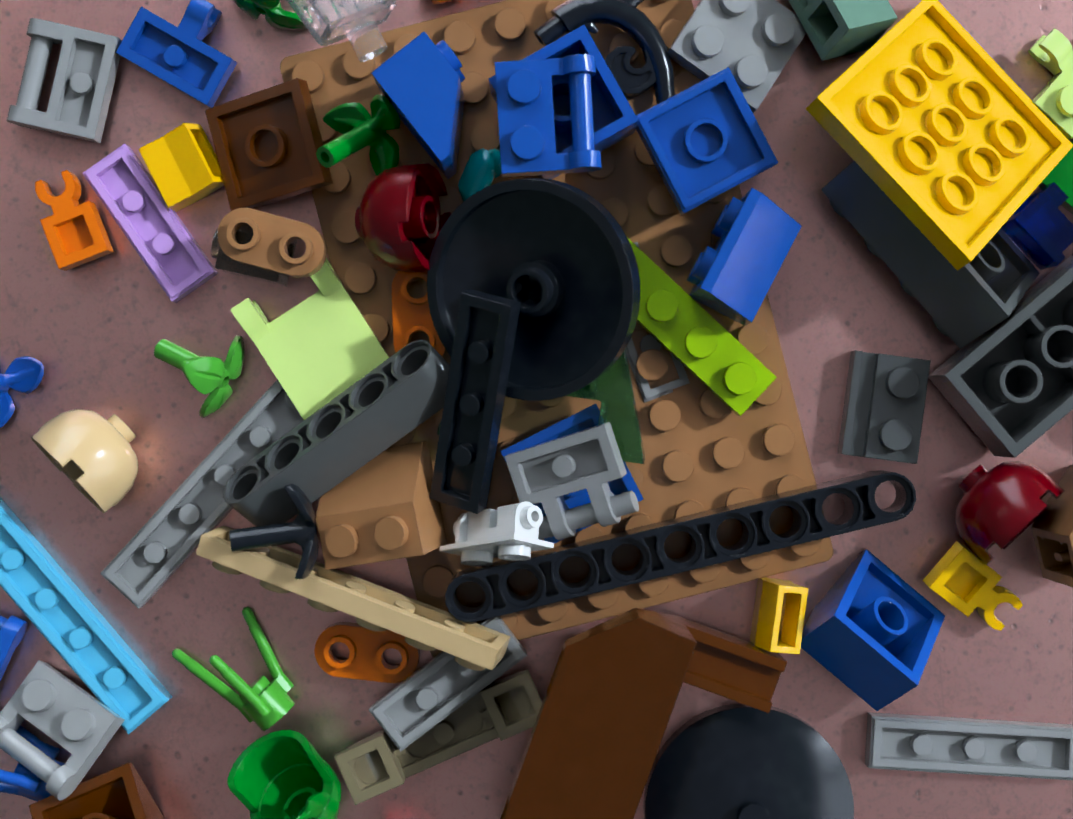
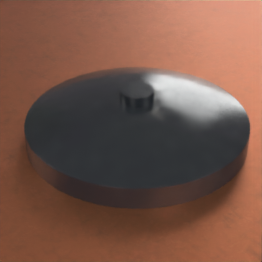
[427,178,640,401]
[643,703,854,819]

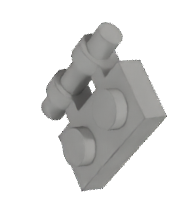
[504,422,639,540]

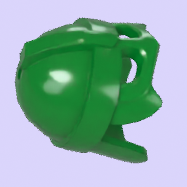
[227,730,341,819]

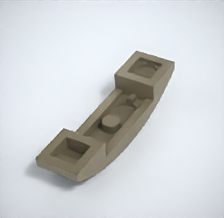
[334,669,543,805]

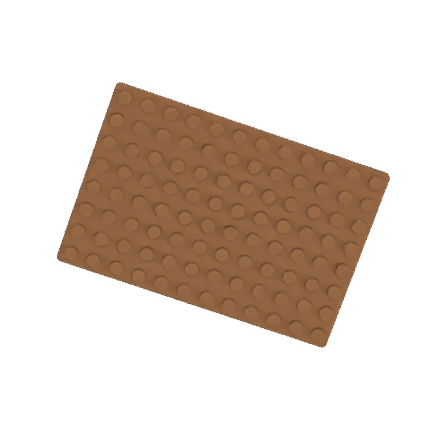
[280,0,833,658]

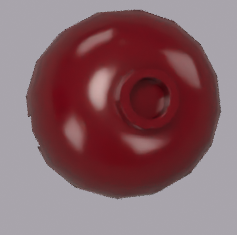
[355,163,451,272]
[955,461,1064,565]

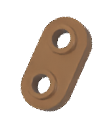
[217,208,327,278]

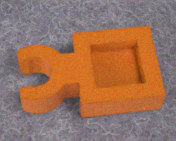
[35,170,114,271]

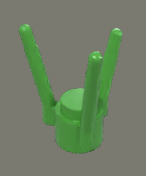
[172,607,295,731]

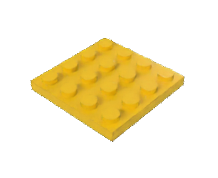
[805,0,1073,271]

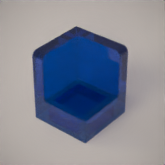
[1001,182,1073,270]

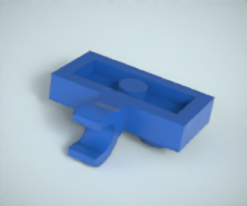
[116,0,237,108]

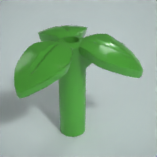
[154,335,245,418]

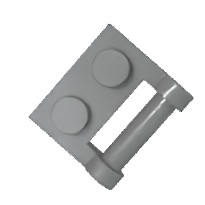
[7,18,122,143]
[0,660,125,801]

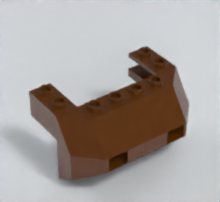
[500,608,787,819]

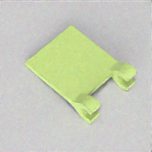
[230,258,390,420]

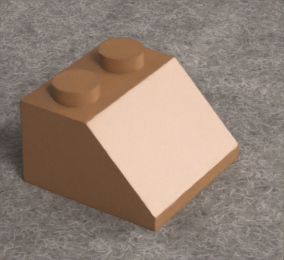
[315,441,447,570]

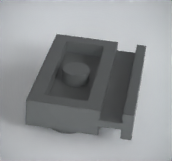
[837,350,931,464]

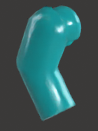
[458,148,501,202]

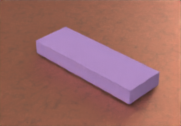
[82,143,218,303]

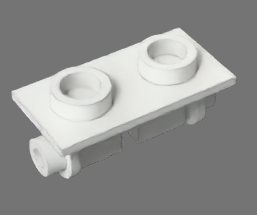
[439,501,554,566]

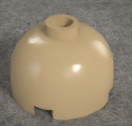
[31,409,138,513]

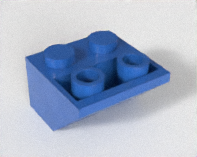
[686,188,802,326]

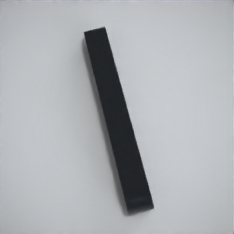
[445,470,916,622]

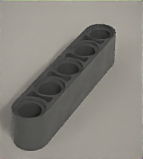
[223,340,450,527]

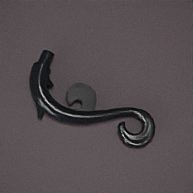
[534,0,675,104]

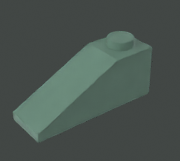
[789,0,898,61]

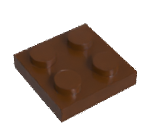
[205,78,333,211]

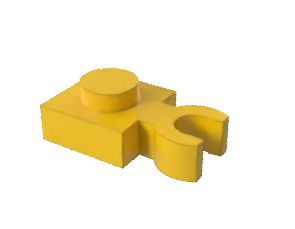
[922,541,1023,631]

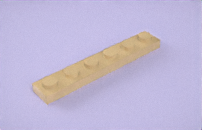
[196,525,511,671]

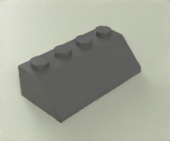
[821,161,1040,349]

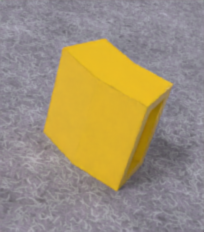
[139,123,224,212]
[750,577,808,654]

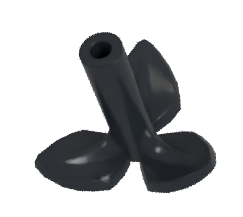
[229,484,319,579]

